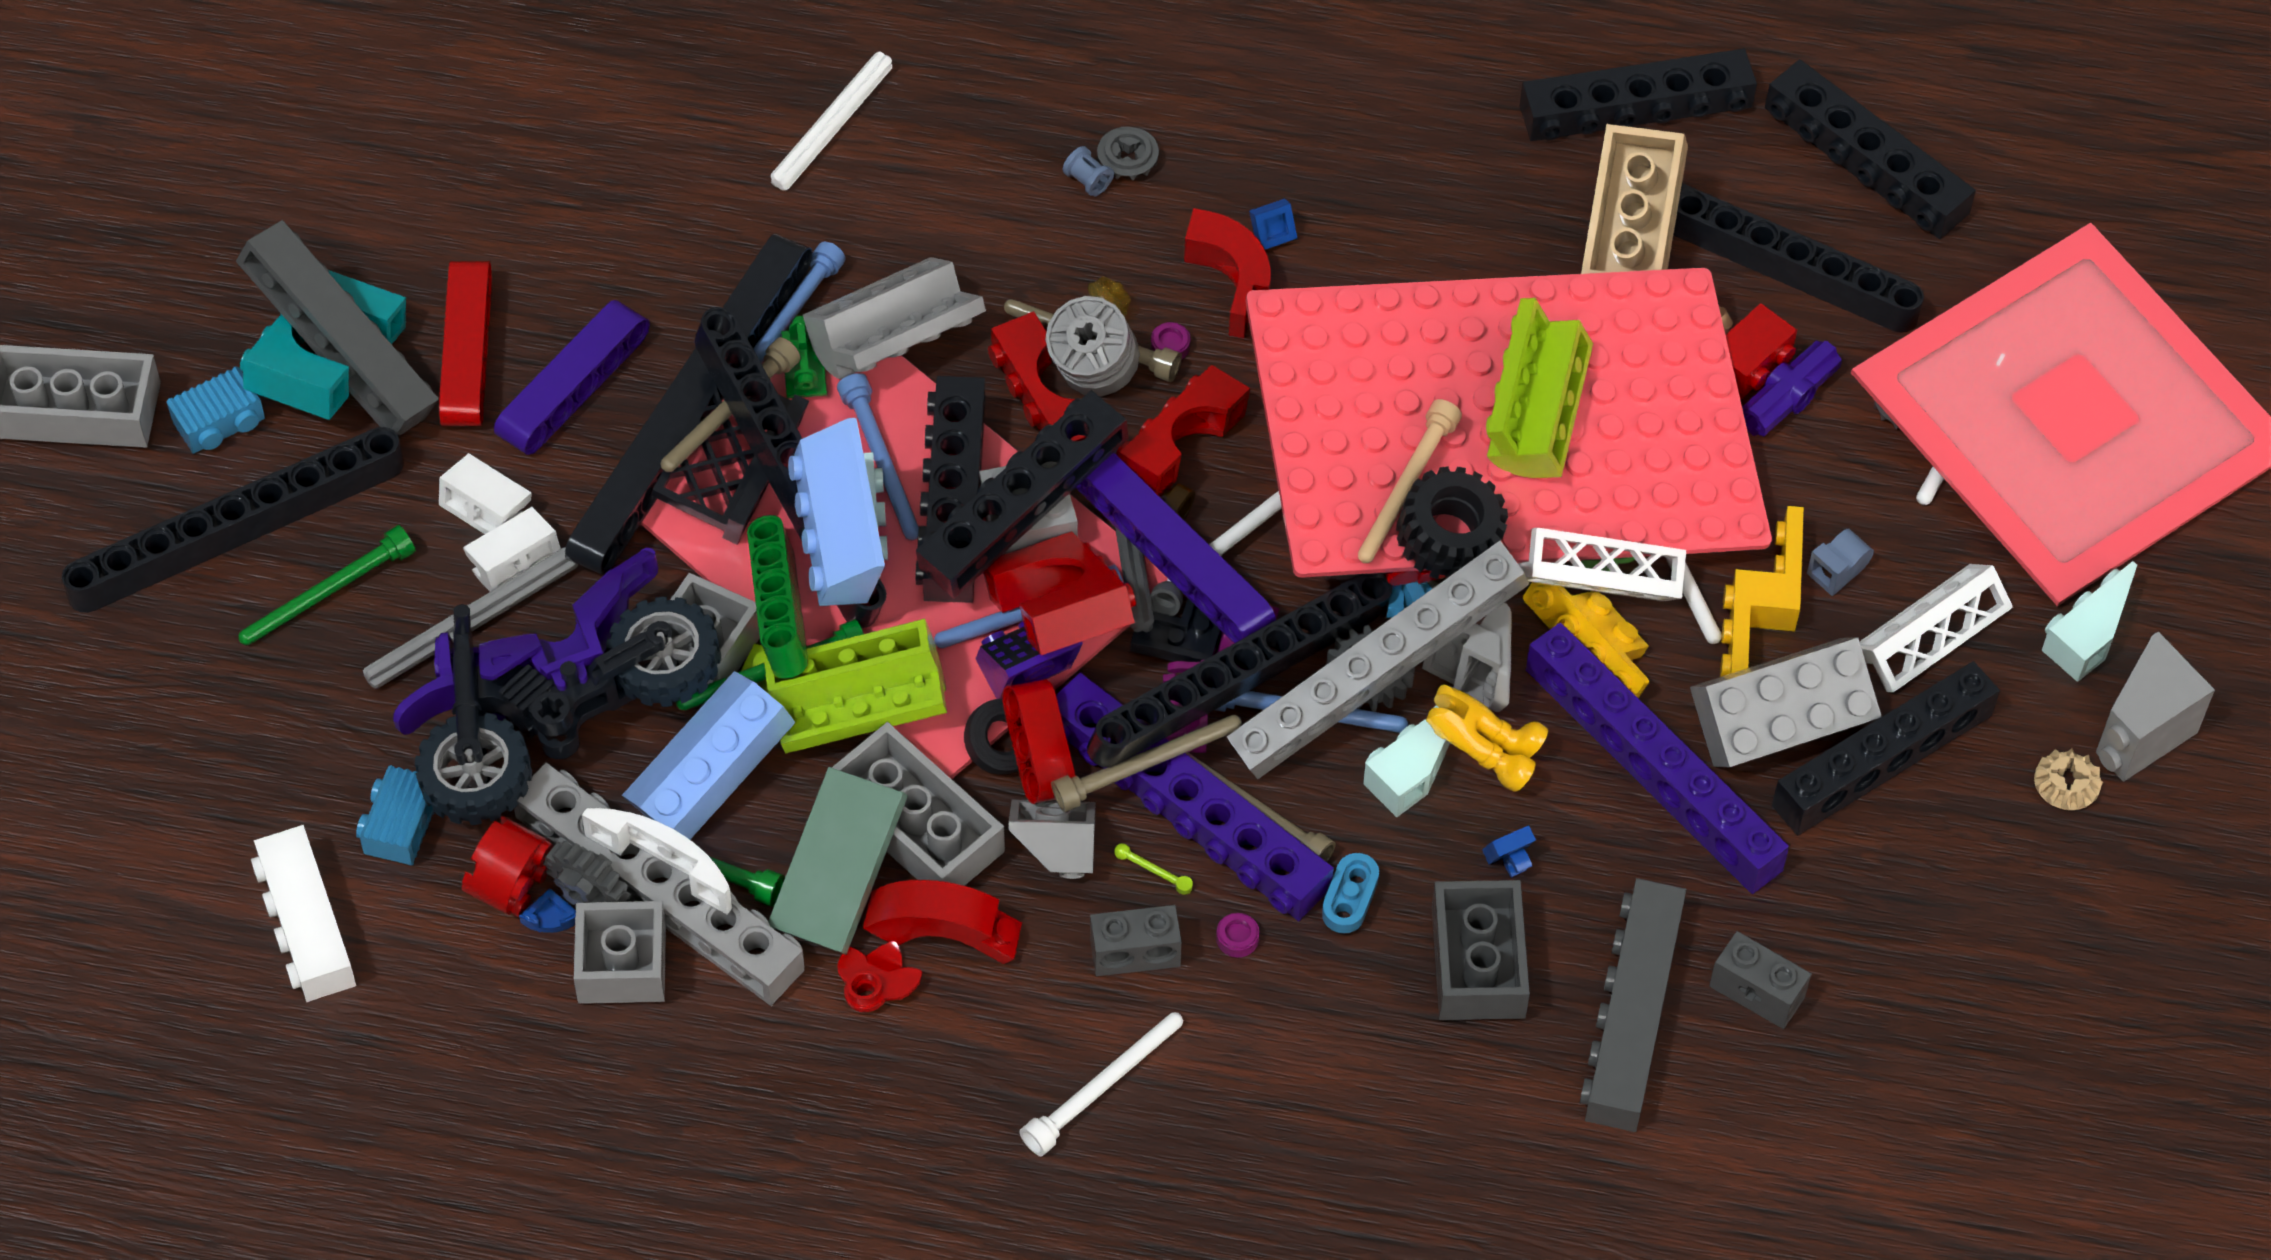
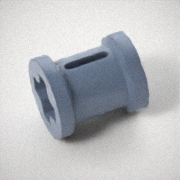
[1062,146,1114,197]

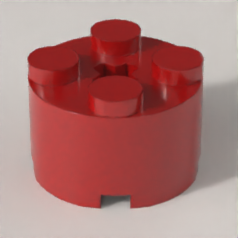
[462,816,553,918]

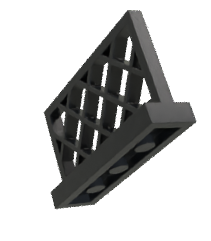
[651,379,809,545]

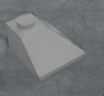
[1009,799,1096,879]

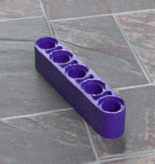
[494,300,650,455]

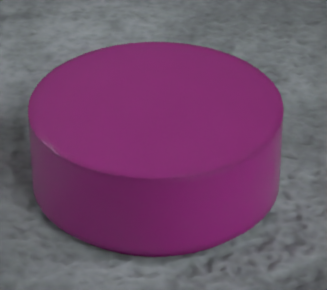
[1151,322,1190,359]
[1216,913,1259,958]

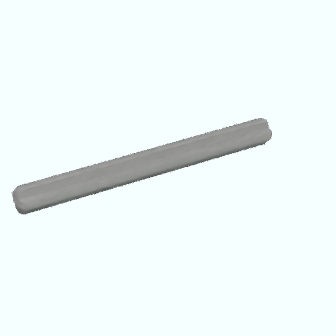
[363,547,578,689]

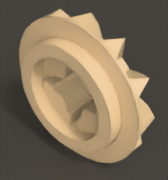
[2034,748,2103,810]

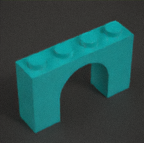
[240,270,406,420]

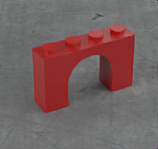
[983,531,1136,656]

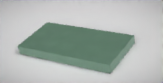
[768,767,908,955]

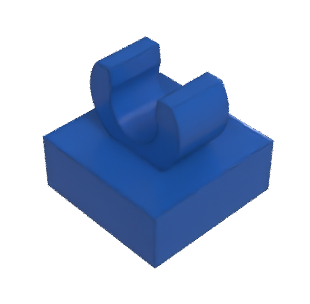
[1249,198,1297,250]
[1482,825,1536,877]

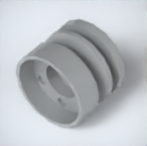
[1045,296,1140,397]

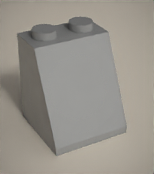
[2096,631,2215,782]

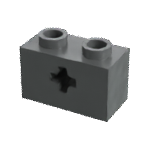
[1709,931,1812,1029]

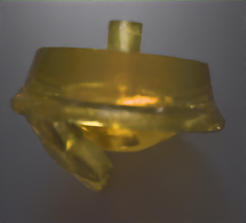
[1087,277,1131,316]

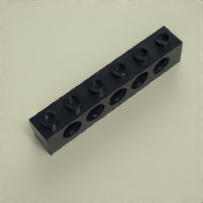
[1519,48,1757,141]
[1765,59,1976,239]
[916,376,985,603]
[916,390,1129,599]
[1771,661,2000,836]

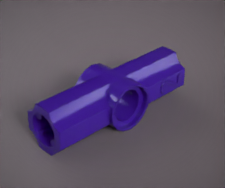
[1742,340,1842,437]

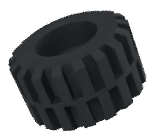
[1396,466,1508,579]

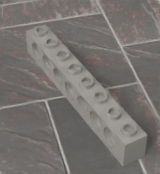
[1227,540,1529,779]
[514,763,805,1006]

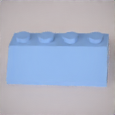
[788,418,885,606]
[622,671,795,840]

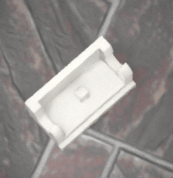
[439,453,531,534]
[463,507,561,592]

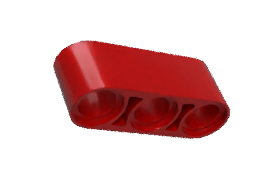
[1002,679,1076,804]

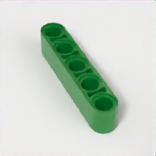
[747,515,808,679]

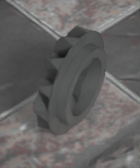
[1097,127,1159,181]

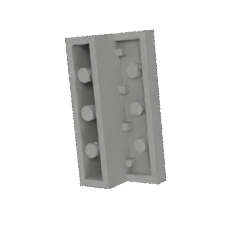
[803,257,986,379]

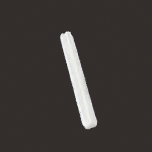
[771,52,892,191]

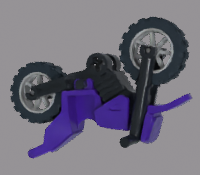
[393,548,721,825]

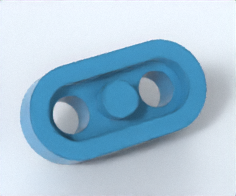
[1322,853,1379,933]

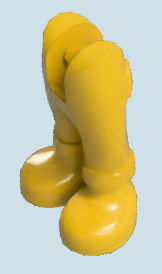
[1426,685,1548,792]

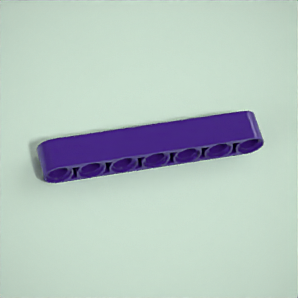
[1076,453,1276,643]

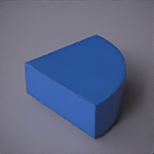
[519,888,576,933]

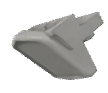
[1422,603,1512,712]

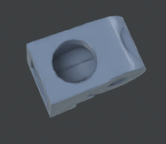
[1807,529,1874,596]

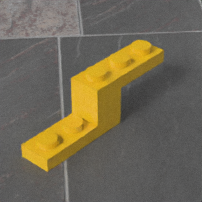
[1720,506,1804,677]

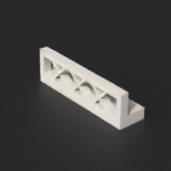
[1518,528,1686,601]
[1860,564,2013,693]

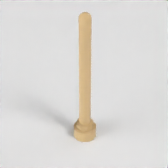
[1358,399,1462,563]

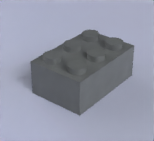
[1431,880,1530,1020]

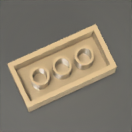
[1581,124,1688,274]

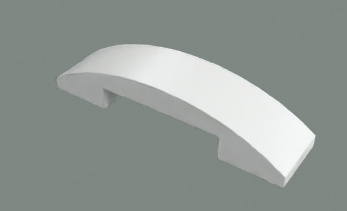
[582,808,732,914]

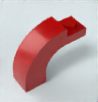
[1184,208,1271,339]
[863,880,1022,964]

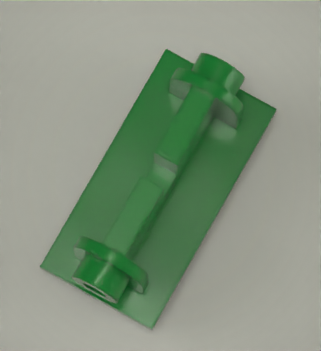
[781,316,827,398]

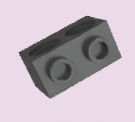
[1090,905,1182,977]

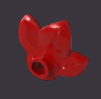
[837,941,922,1012]

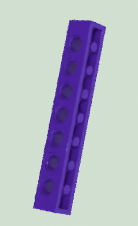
[1526,622,1789,894]
[1056,672,1334,922]

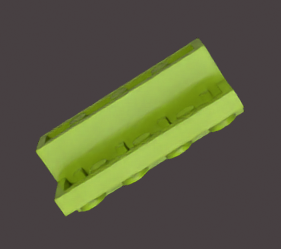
[1486,298,1593,478]
[764,619,947,754]

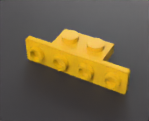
[1523,582,1649,698]

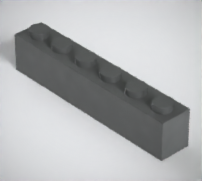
[236,220,439,437]
[1580,878,1687,1132]

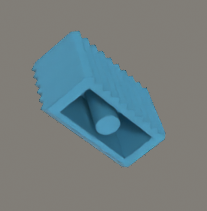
[167,366,265,454]
[356,765,434,865]

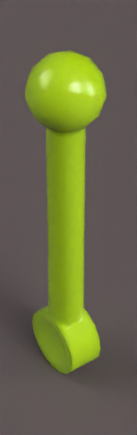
[1114,843,1193,895]

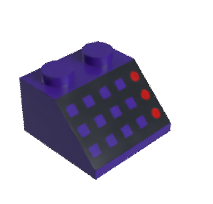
[975,621,1083,699]

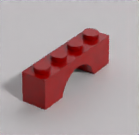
[988,311,1086,441]
[1116,365,1251,497]

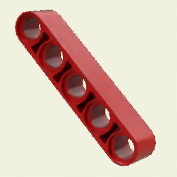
[439,261,492,426]

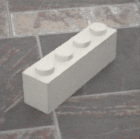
[251,825,356,1002]

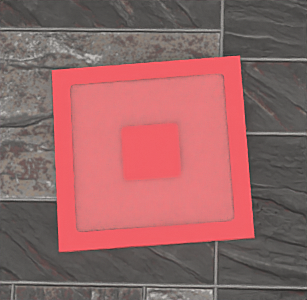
[1851,223,2271,606]

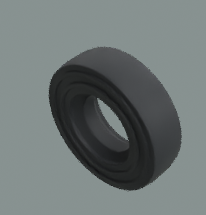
[964,699,1019,775]

